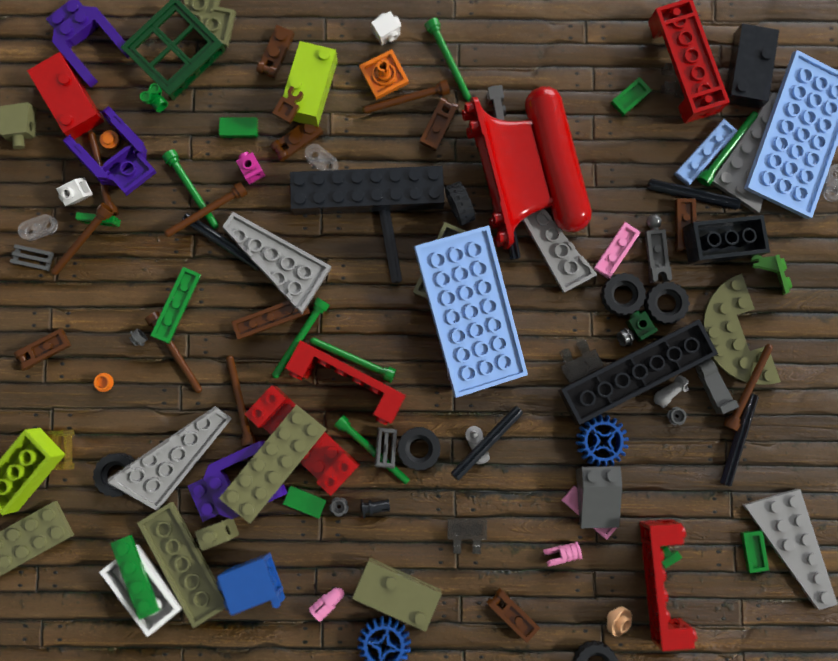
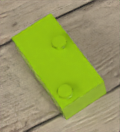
[283,41,338,127]
[0,428,66,515]

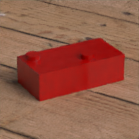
[27,52,105,139]

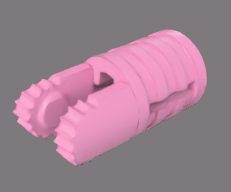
[543,541,582,567]
[309,588,345,622]

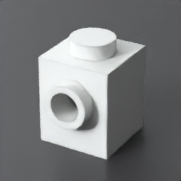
[371,11,401,45]
[56,178,93,206]

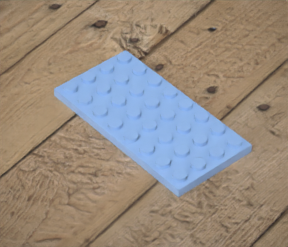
[744,50,838,219]
[413,226,528,398]

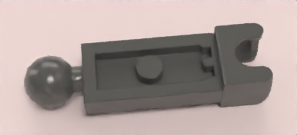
[486,85,506,120]
[645,214,672,284]

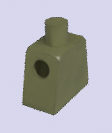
[0,102,37,149]
[195,518,239,551]

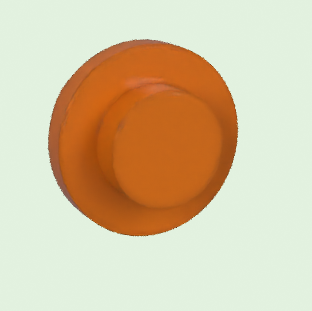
[100,130,119,149]
[94,373,114,392]

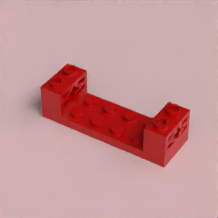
[648,0,730,124]
[286,340,406,425]
[245,385,360,496]
[639,519,697,651]

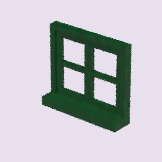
[121,0,226,101]

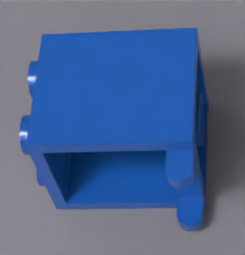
[217,552,285,615]

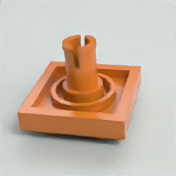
[359,49,409,100]

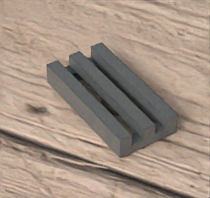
[10,244,54,271]
[374,427,397,469]

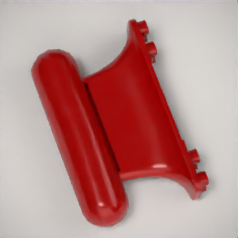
[462,86,592,249]

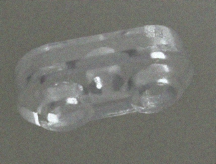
[305,144,339,171]
[823,164,838,202]
[18,214,58,241]

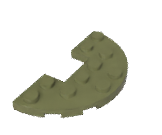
[184,0,236,48]
[702,274,781,385]

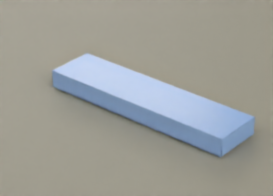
[674,119,738,186]

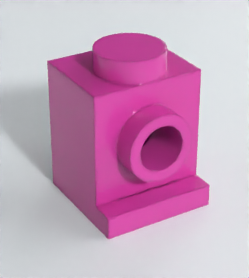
[236,152,266,184]

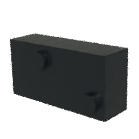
[725,23,779,109]
[682,215,770,265]

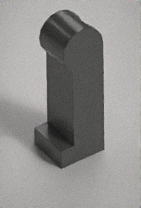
[695,358,739,414]

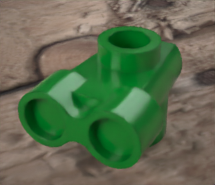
[140,83,168,112]

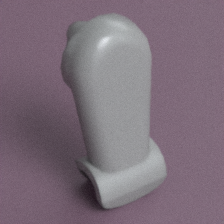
[654,376,689,408]
[465,426,490,464]

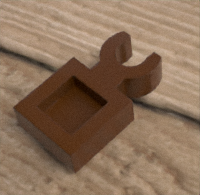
[272,86,304,124]

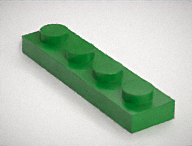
[150,267,201,344]
[111,535,160,620]

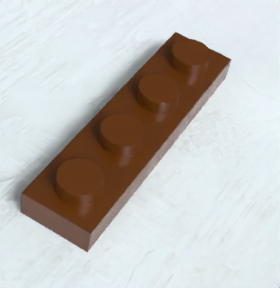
[231,300,311,340]

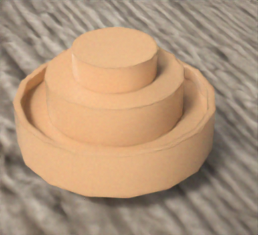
[607,606,632,637]

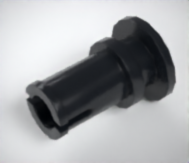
[360,499,390,519]

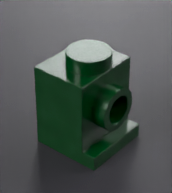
[625,310,658,342]

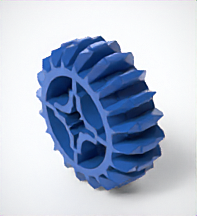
[575,415,629,467]
[357,616,411,661]

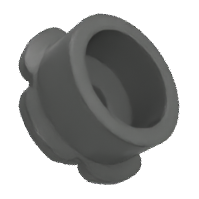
[129,328,148,346]
[617,328,634,347]
[667,407,686,426]
[329,497,349,517]

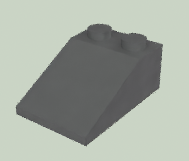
[576,466,622,529]

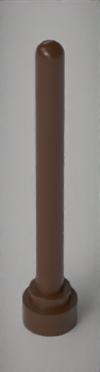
[362,79,450,114]
[88,132,119,216]
[164,182,248,237]
[51,203,114,275]
[145,311,202,393]
[723,344,773,431]
[226,355,257,447]

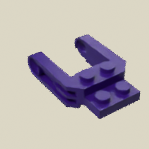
[46,0,130,87]
[62,106,156,196]
[188,440,288,522]

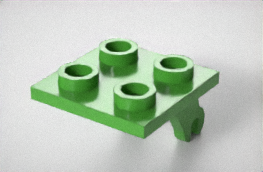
[751,255,792,295]

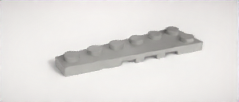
[522,209,597,293]

